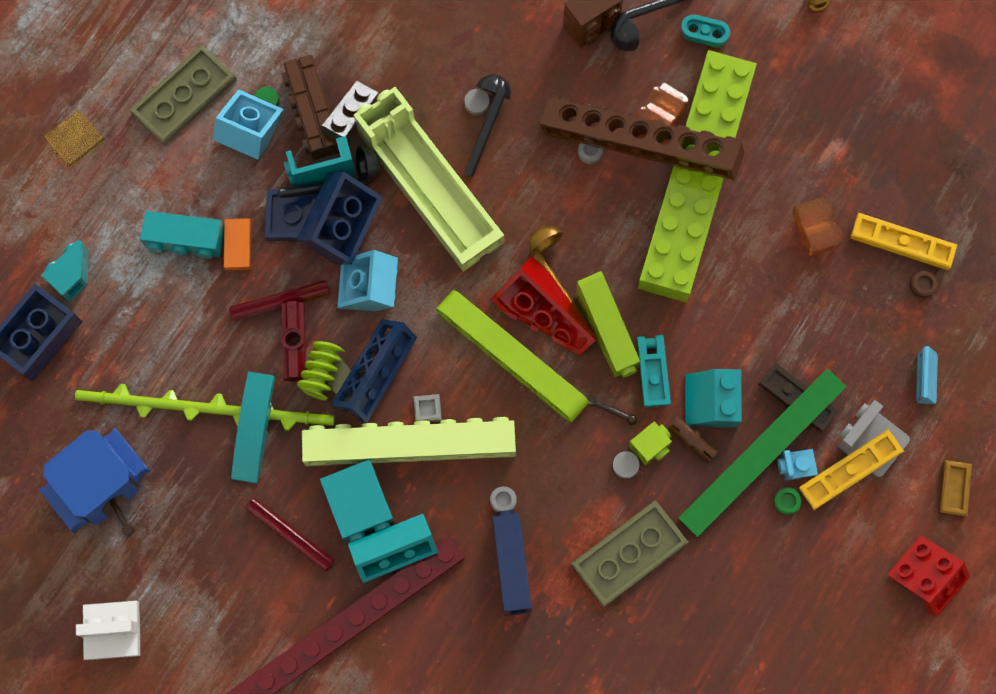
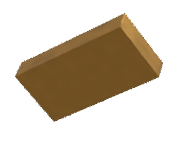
[938,460,972,518]

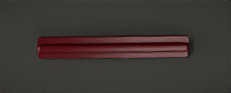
[229,281,330,321]
[246,498,334,572]

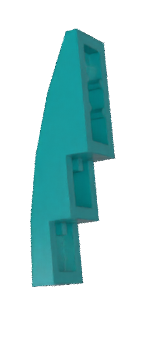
[231,371,276,484]

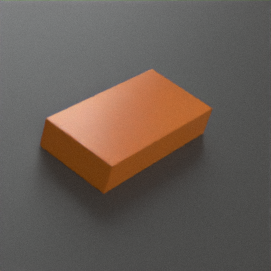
[224,218,252,271]

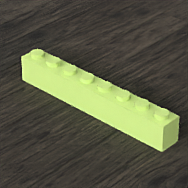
[302,417,516,466]

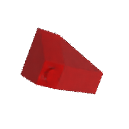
[490,256,598,356]

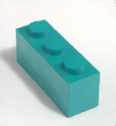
[140,211,224,259]
[348,514,438,583]

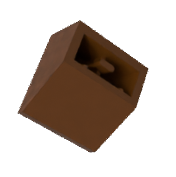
[563,0,623,47]

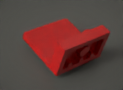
[888,536,970,617]

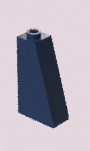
[493,510,532,616]

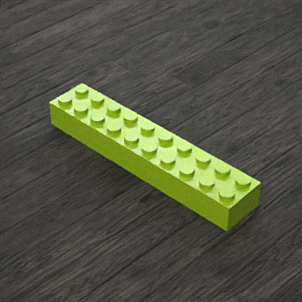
[638,50,757,303]

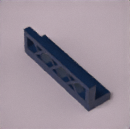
[331,319,417,423]

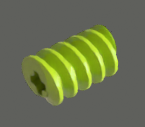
[297,341,345,401]

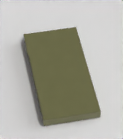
[129,45,237,145]
[571,500,689,608]

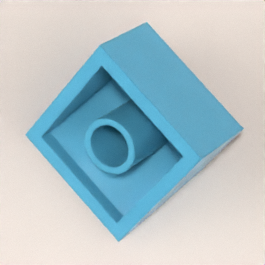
[213,89,284,160]
[337,250,398,311]

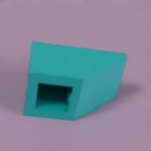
[41,239,89,303]

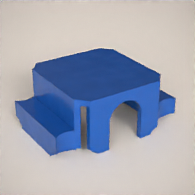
[38,427,151,534]

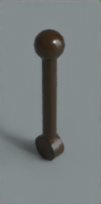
[587,395,637,425]
[109,498,134,536]

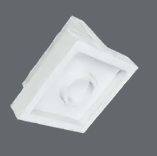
[76,601,140,660]

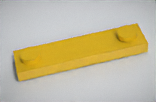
[850,213,957,271]
[799,429,904,510]

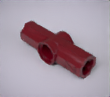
[281,301,307,382]

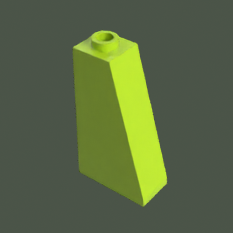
[576,271,640,378]

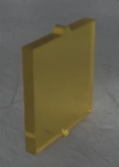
[44,110,104,167]

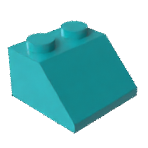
[685,369,742,428]

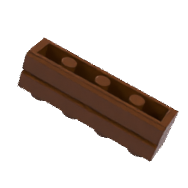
[281,55,340,160]

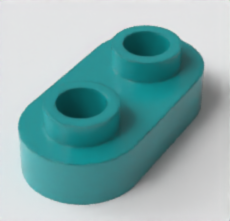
[681,15,730,47]

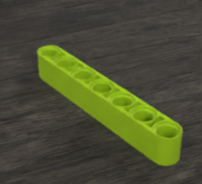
[436,290,589,423]

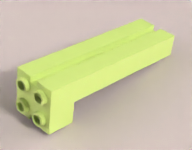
[354,87,504,272]

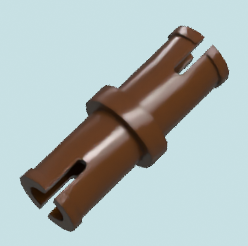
[667,416,719,463]

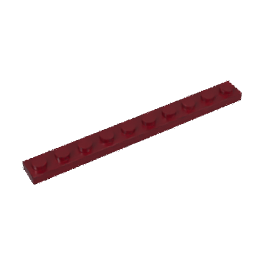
[226,536,465,694]

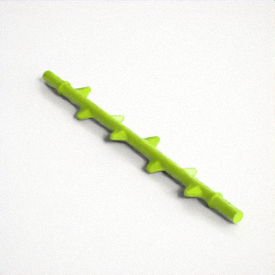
[75,384,335,431]

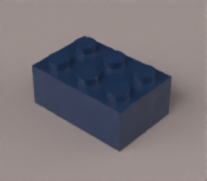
[297,171,383,265]
[0,284,83,382]

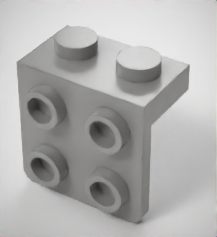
[837,400,910,477]

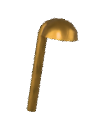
[529,225,588,324]

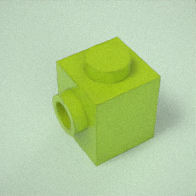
[629,421,672,466]

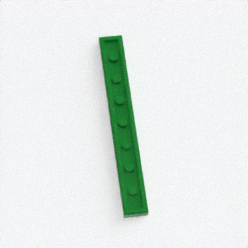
[678,369,847,537]

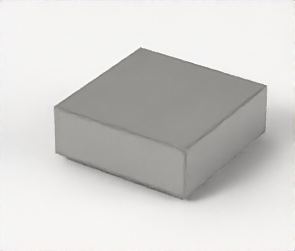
[413,394,442,422]

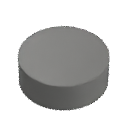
[465,89,489,115]
[578,143,603,164]
[613,451,640,479]
[490,486,517,513]

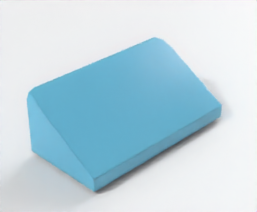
[916,346,938,405]

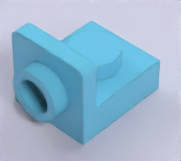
[777,449,818,481]

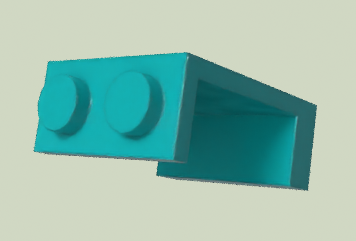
[284,136,357,186]
[320,459,394,543]

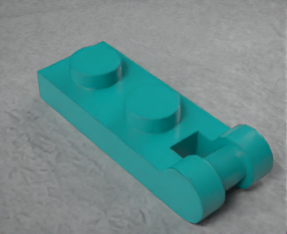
[637,335,671,408]

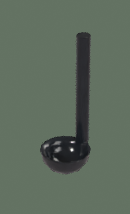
[610,0,686,52]
[464,74,512,177]
[278,146,381,198]

